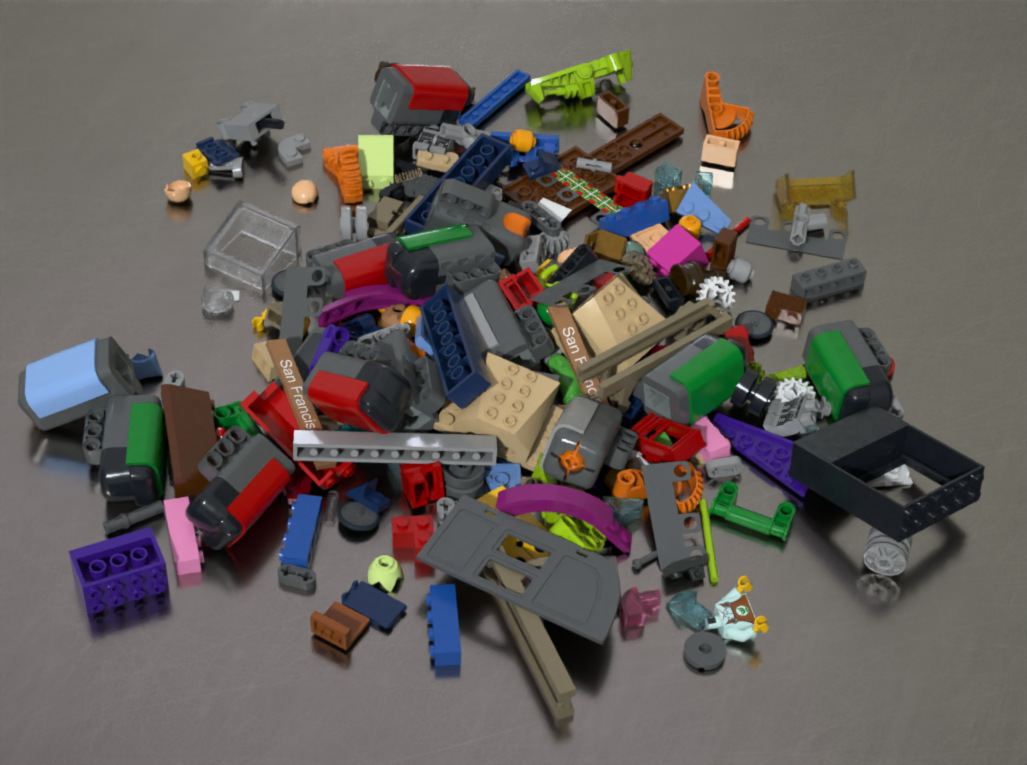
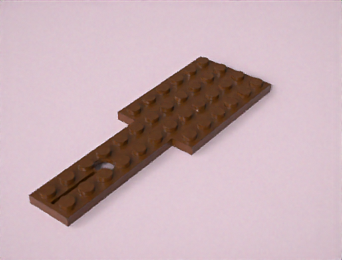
[501,112,684,221]

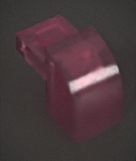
[620,587,661,629]

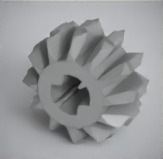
[540,228,569,255]

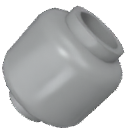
[726,257,755,283]

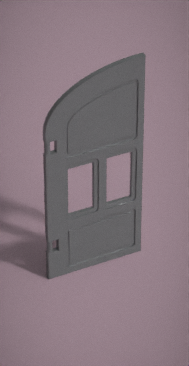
[416,494,620,645]

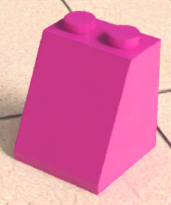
[646,224,709,277]

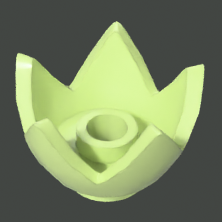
[368,555,404,592]

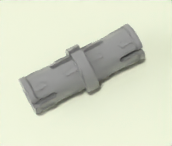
[576,157,612,173]

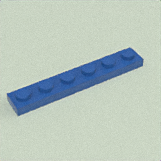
[459,69,531,128]

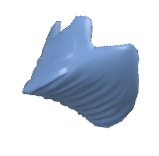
[127,349,163,381]

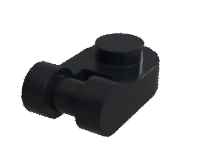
[379,182,404,202]

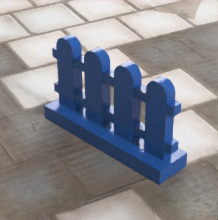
[491,131,560,167]

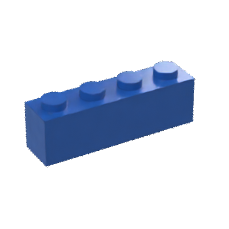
[599,196,670,238]
[279,494,323,569]
[426,584,461,666]

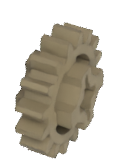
[621,250,656,286]

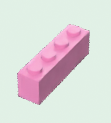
[686,416,731,463]
[164,496,204,576]

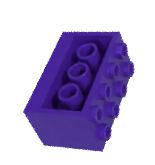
[69,527,169,615]

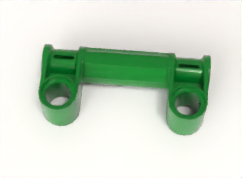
[213,401,265,437]
[709,481,796,541]

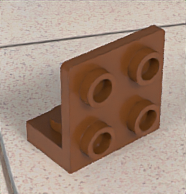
[310,601,370,650]

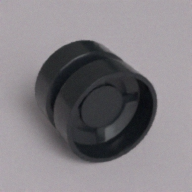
[730,367,778,418]

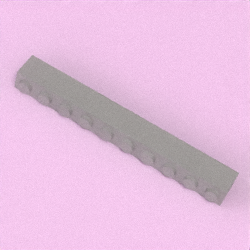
[293,430,497,466]

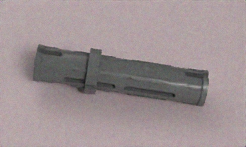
[103,500,165,534]

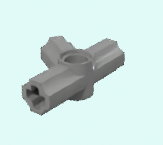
[439,123,490,149]
[790,203,828,246]

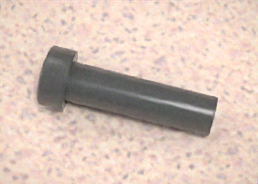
[632,550,658,569]

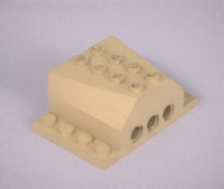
[548,271,665,377]
[433,352,564,471]

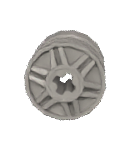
[863,527,913,576]

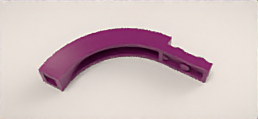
[318,285,431,327]
[496,484,632,553]

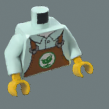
[705,576,769,642]

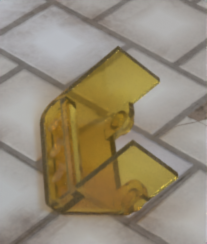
[775,170,856,210]

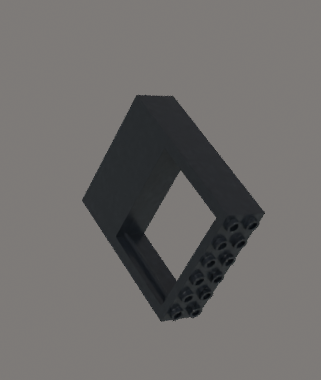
[789,404,985,543]

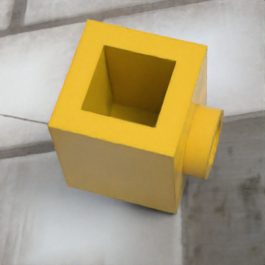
[182,149,209,179]

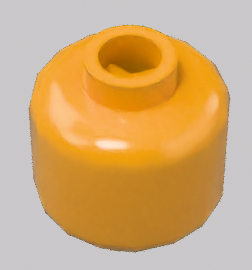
[509,129,536,152]
[678,215,702,239]

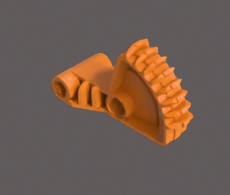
[700,71,754,140]
[322,144,363,204]
[609,461,704,514]

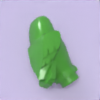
[548,354,583,405]

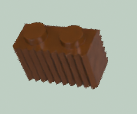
[596,90,630,128]
[710,227,738,271]
[765,290,808,325]

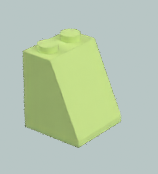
[358,135,394,189]

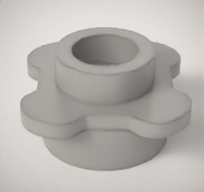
[816,396,832,419]

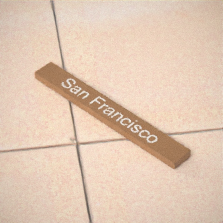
[547,302,610,406]
[266,338,337,470]

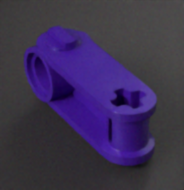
[309,324,350,374]

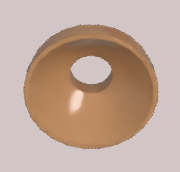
[381,304,407,328]

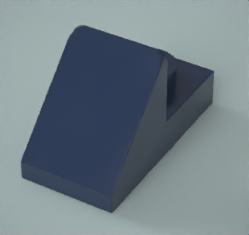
[522,150,561,181]
[346,478,391,514]

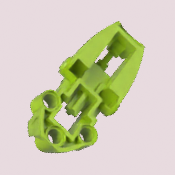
[525,49,634,104]
[531,454,607,558]

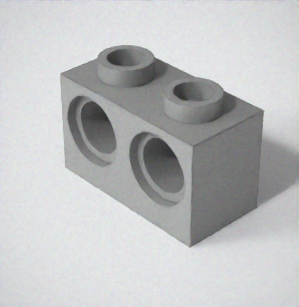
[519,235,547,275]

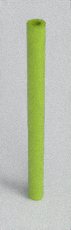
[699,499,719,583]

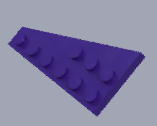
[712,413,809,498]

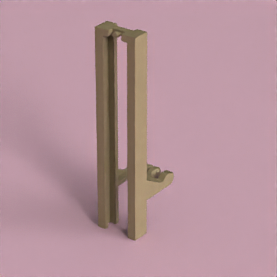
[576,297,733,413]
[484,545,576,720]

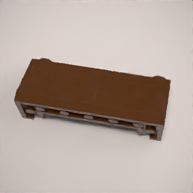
[161,384,217,501]

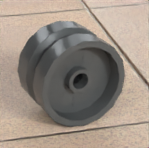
[441,464,485,500]

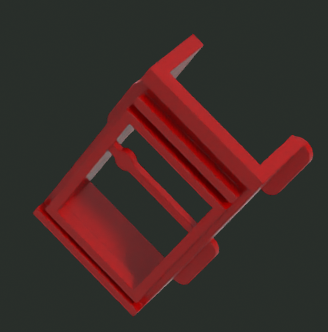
[629,412,707,467]

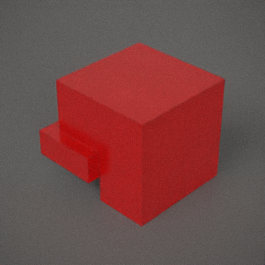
[613,171,653,208]
[498,267,544,311]
[400,461,445,508]

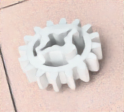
[696,276,736,316]
[773,377,816,403]

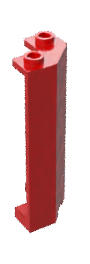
[240,381,357,490]

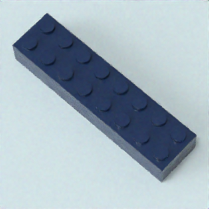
[404,133,512,235]
[419,283,491,409]

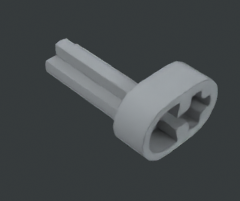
[208,157,245,178]

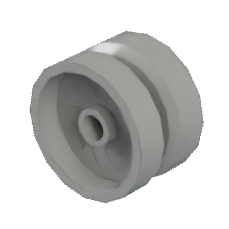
[339,205,367,242]

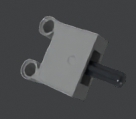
[216,101,285,146]

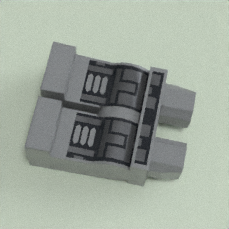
[413,125,454,159]
[763,395,821,437]

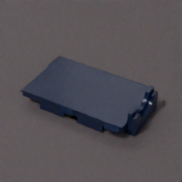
[194,137,240,166]
[341,580,407,629]

